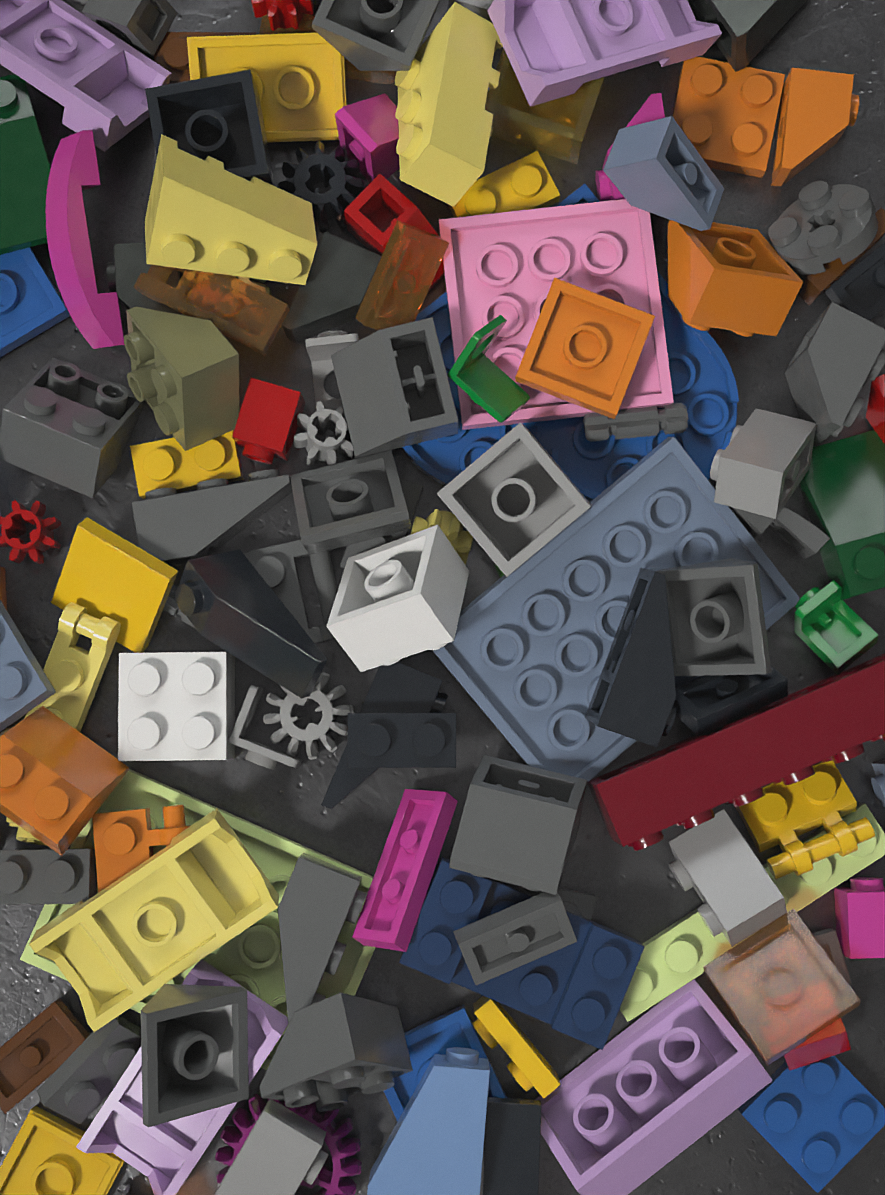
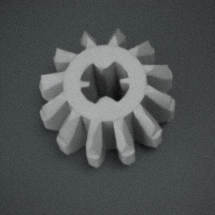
[263,672,354,760]

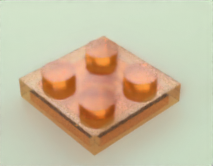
[703,909,860,1066]

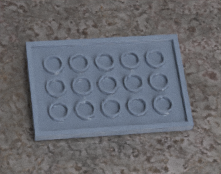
[432,437,800,782]

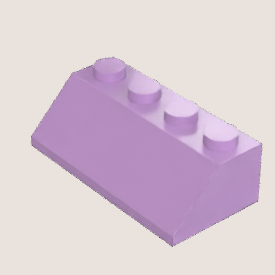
[535,979,773,1195]

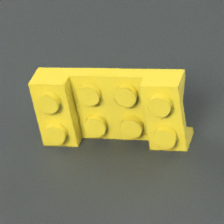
[29,808,279,1032]

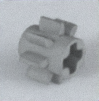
[293,401,354,466]

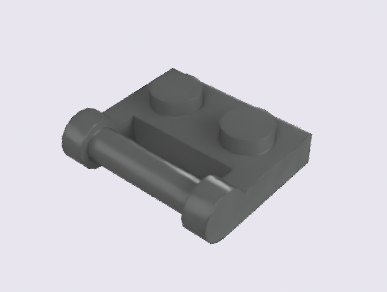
[242,540,338,644]

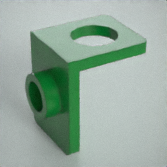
[447,315,530,423]

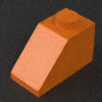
[771,68,859,187]

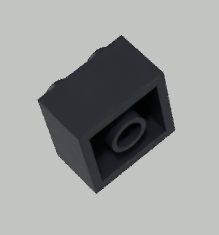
[145,69,275,186]

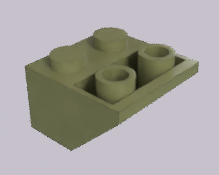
[124,307,239,451]

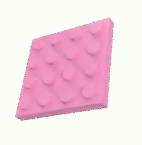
[439,199,674,430]

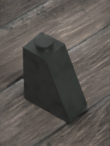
[687,0,807,72]

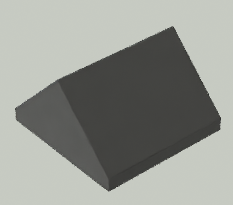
[312,0,440,71]
[290,450,412,555]
[656,558,771,676]
[141,984,249,1128]

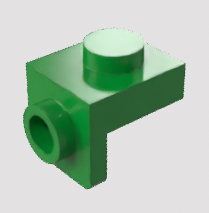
[794,580,878,675]

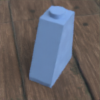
[367,1047,490,1195]

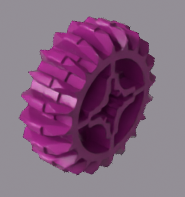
[215,1094,362,1195]

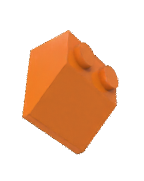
[668,220,803,337]
[0,706,129,856]

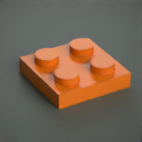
[672,56,785,178]
[515,277,655,419]

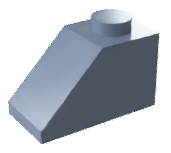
[603,116,724,231]

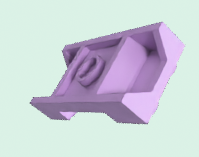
[0,0,172,152]
[487,0,722,107]
[76,959,288,1195]

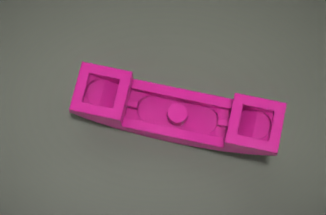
[46,130,125,349]

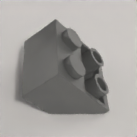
[785,302,885,446]
[331,317,458,458]
[0,357,145,498]
[449,755,587,895]
[259,992,413,1112]

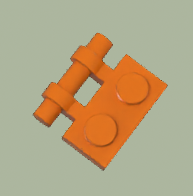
[92,805,191,893]

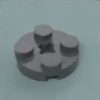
[768,181,878,275]

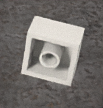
[326,525,469,672]
[118,652,235,761]

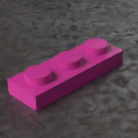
[352,789,458,952]

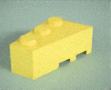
[395,2,503,207]
[145,134,317,285]

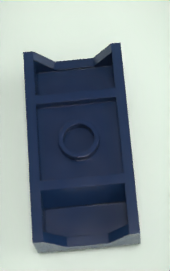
[399,857,645,1050]

